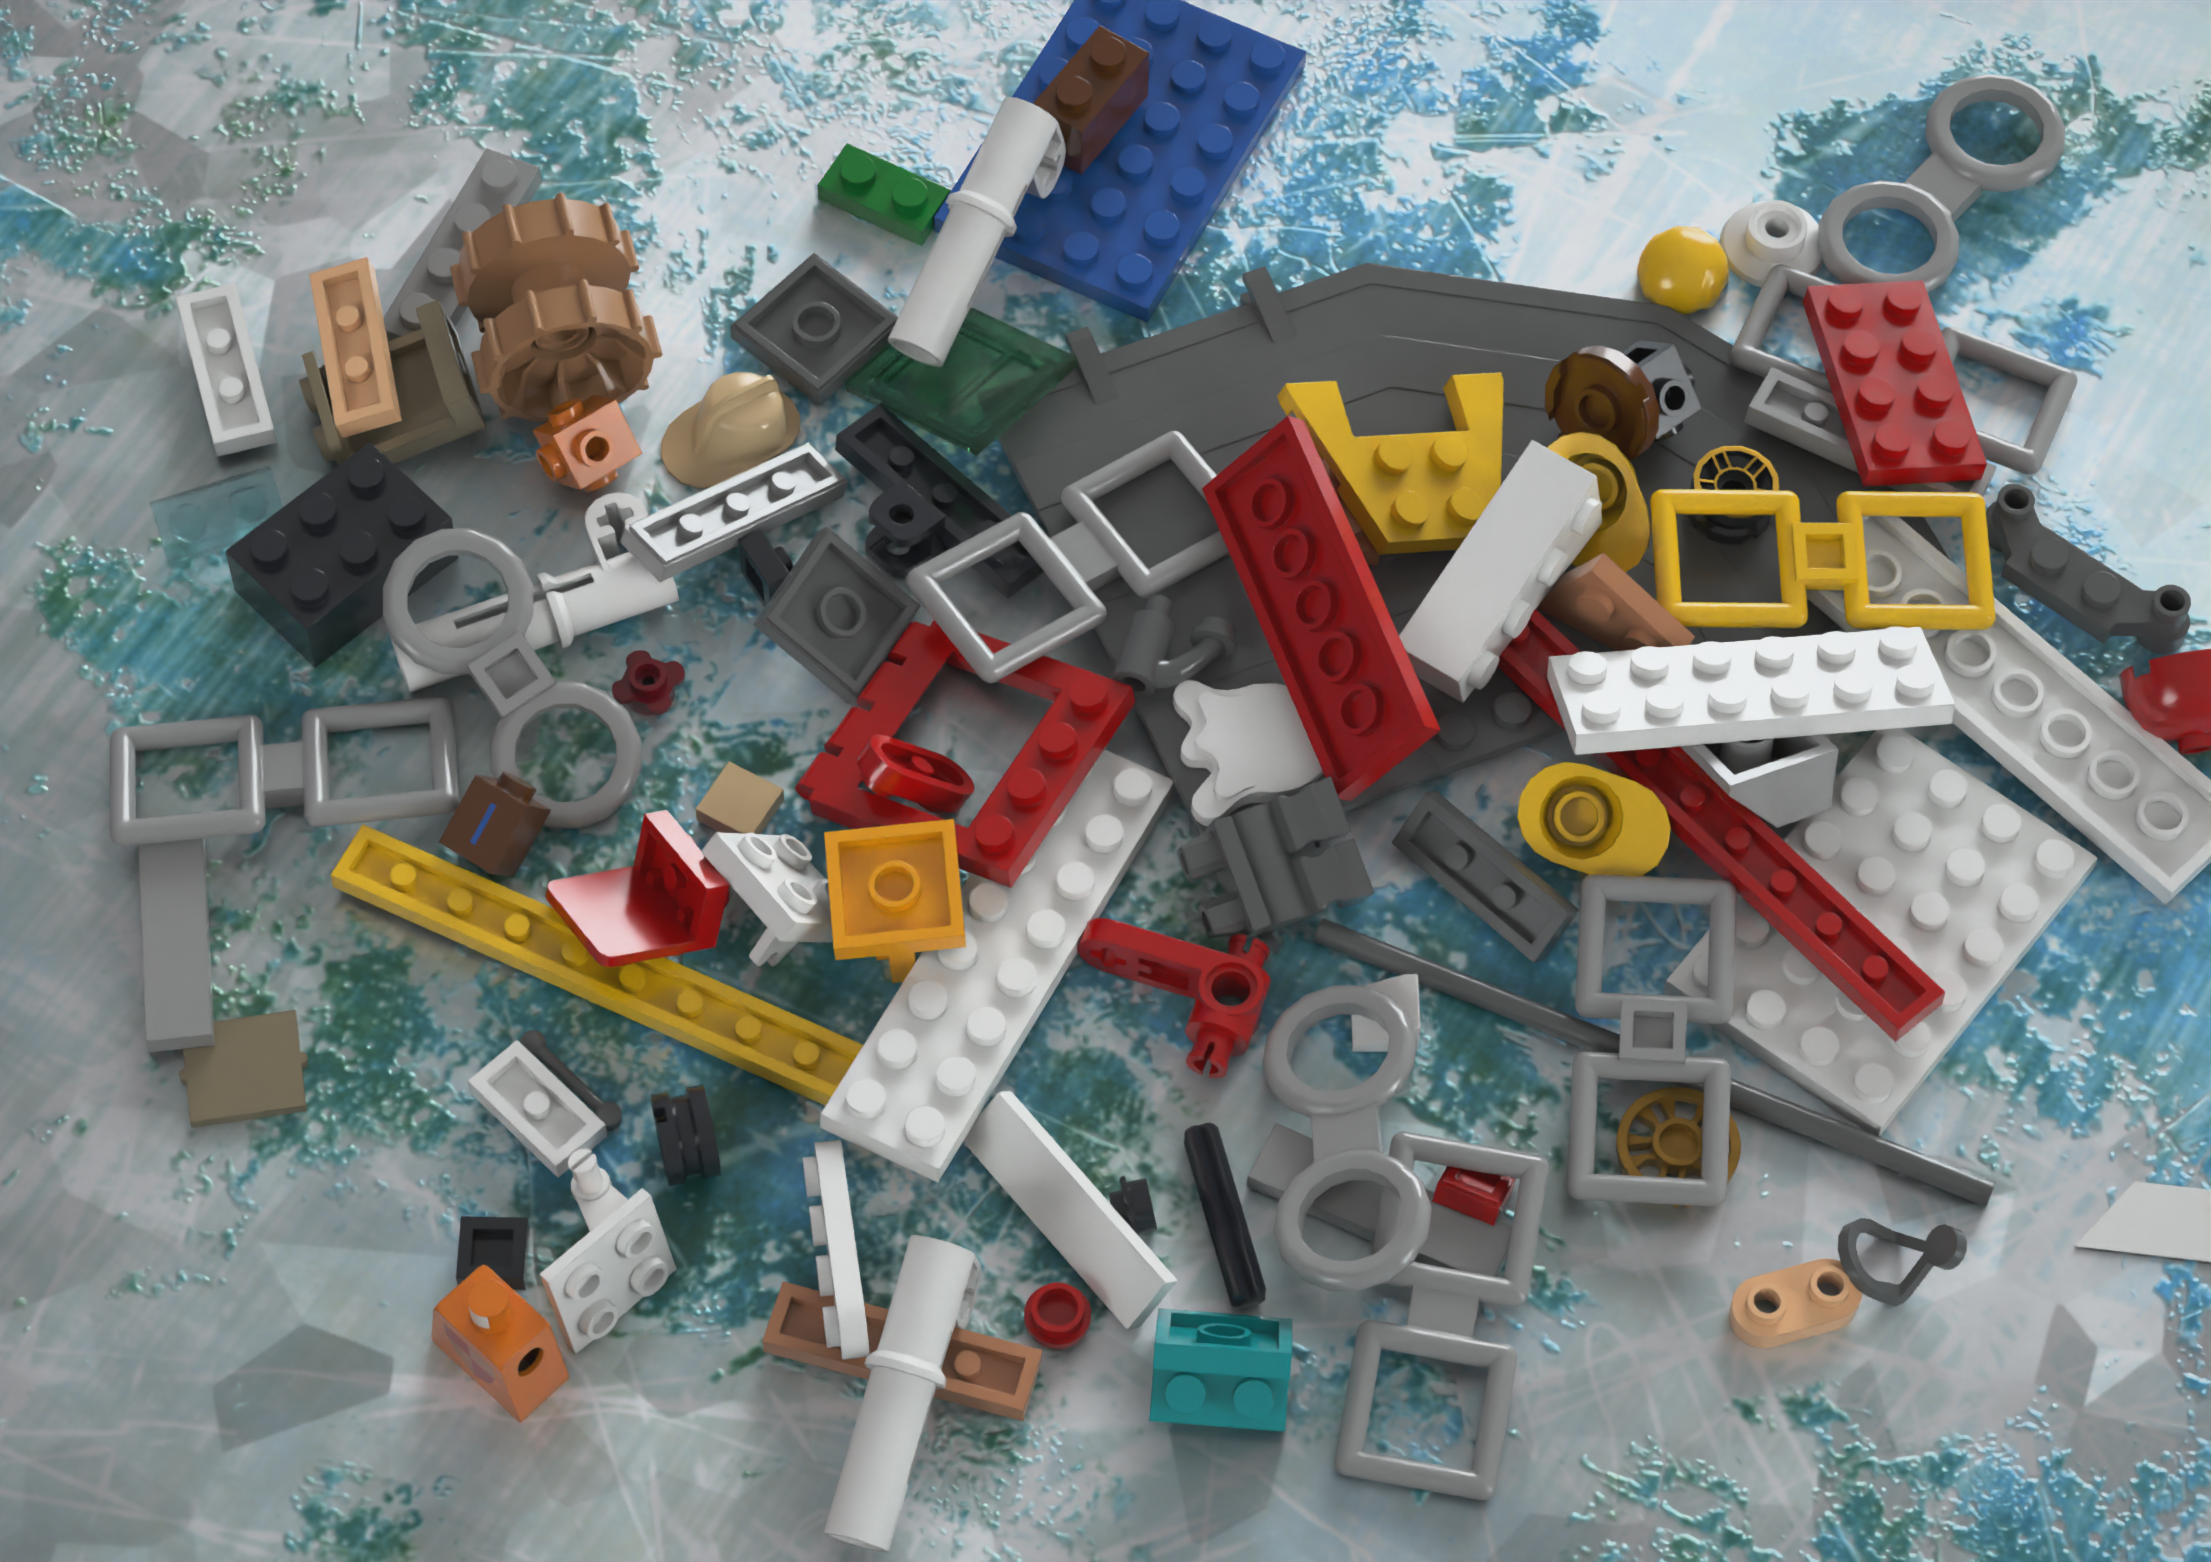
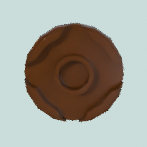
[1545,345,1660,461]

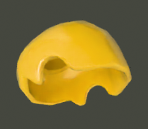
[1637,225,1729,315]

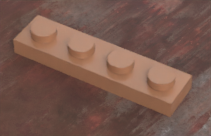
[762,1281,1042,1421]

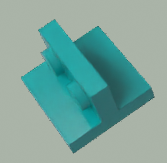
[1149,1308,1293,1432]

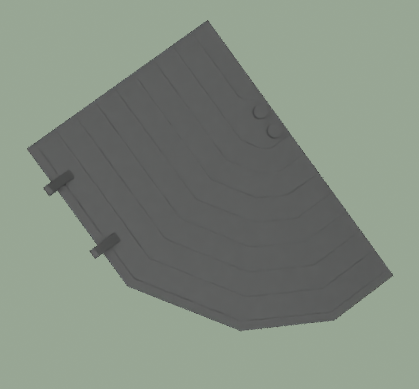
[979,263,1950,835]

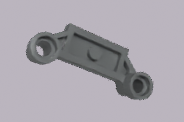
[1986,483,2191,654]

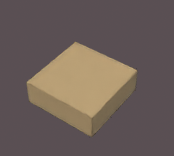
[695,761,784,834]

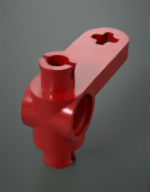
[1077,918,1271,1078]

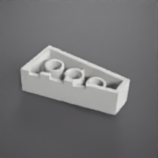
[1399,440,1603,703]

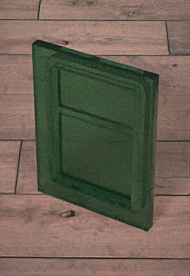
[843,307,1079,456]

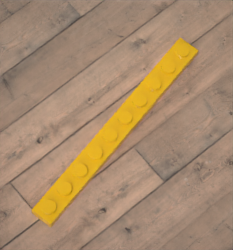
[330,824,863,1106]

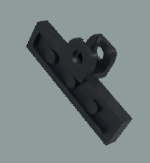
[835,403,1044,599]

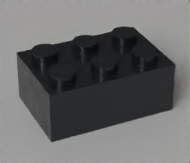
[225,442,458,668]

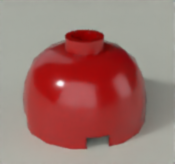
[2119,649,2211,755]

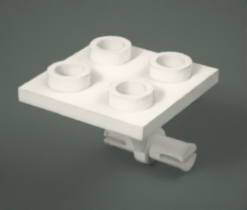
[539,1149,676,1354]

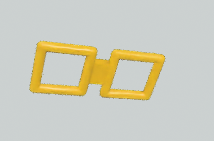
[1650,489,1996,630]

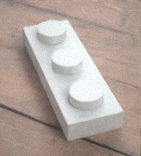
[176,283,277,457]

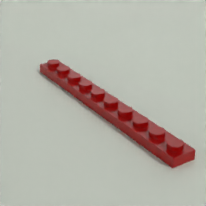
[1497,609,1945,1042]

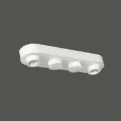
[802,1140,869,1360]

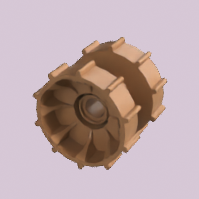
[450,193,663,422]

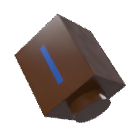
[439,771,551,877]

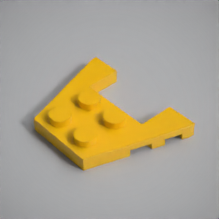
[1277,372,1504,555]

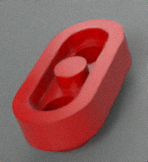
[857,734,975,814]

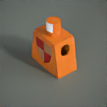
[431,1264,569,1423]

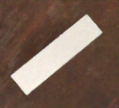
[963,1091,1178,1330]

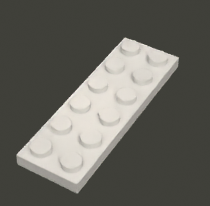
[1547,627,1955,755]

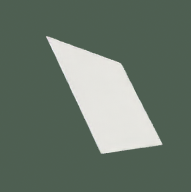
[2074,1181,2211,1262]

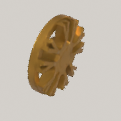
[1616,1087,1741,1208]

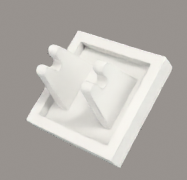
[701,832,833,967]

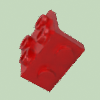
[545,810,730,967]

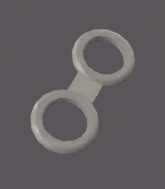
[1817,74,2065,293]
[383,528,642,829]
[1263,985,1432,1291]

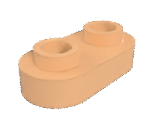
[1729,1259,1862,1348]

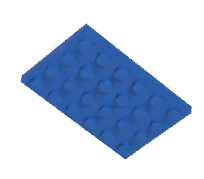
[934,0,1306,323]

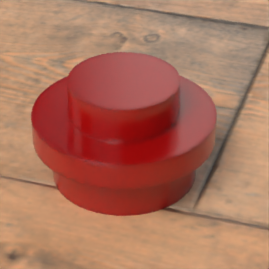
[1024,1282,1091,1349]

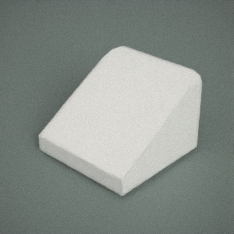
[1351,974,1421,1052]

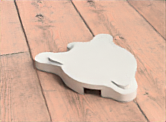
[1172,680,1323,826]

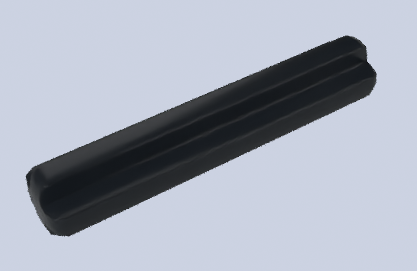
[1184,1123,1266,1309]

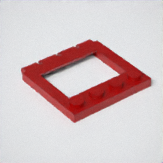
[795,620,1135,888]

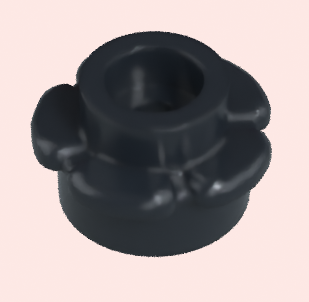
[1108,1176,1157,1235]

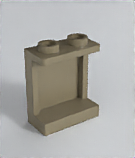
[299,300,487,465]

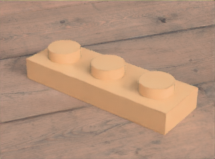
[309,257,402,438]

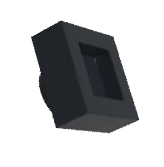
[738,529,793,608]
[456,1216,530,1290]

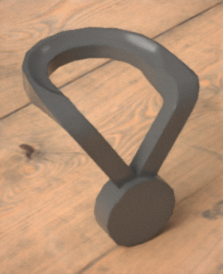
[1838,1218,1967,1306]

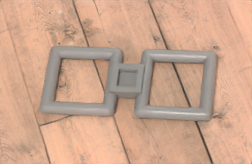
[1729,264,2078,475]
[906,431,1229,683]
[110,696,459,846]
[1567,874,1737,1206]
[1334,1132,1549,1500]

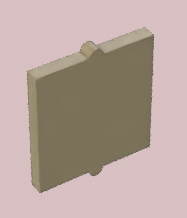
[179,1010,309,1128]

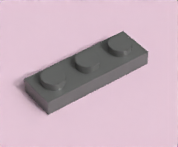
[1392,791,1579,963]

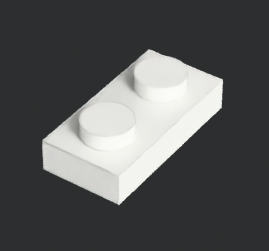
[468,1040,607,1178]

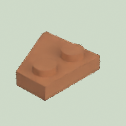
[1537,553,1695,651]

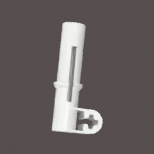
[888,97,1066,367]
[389,492,679,693]
[823,1235,982,1553]

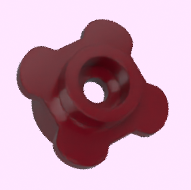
[612,650,685,716]

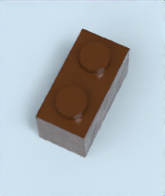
[1033,25,1150,175]

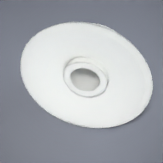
[1720,200,1824,288]

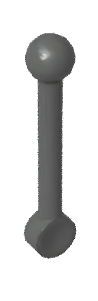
[520,1030,622,1131]

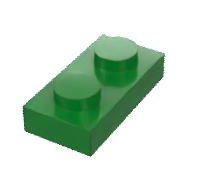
[817,143,951,246]

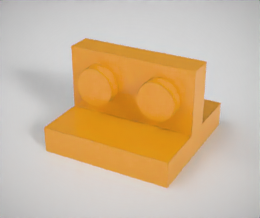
[824,819,966,983]

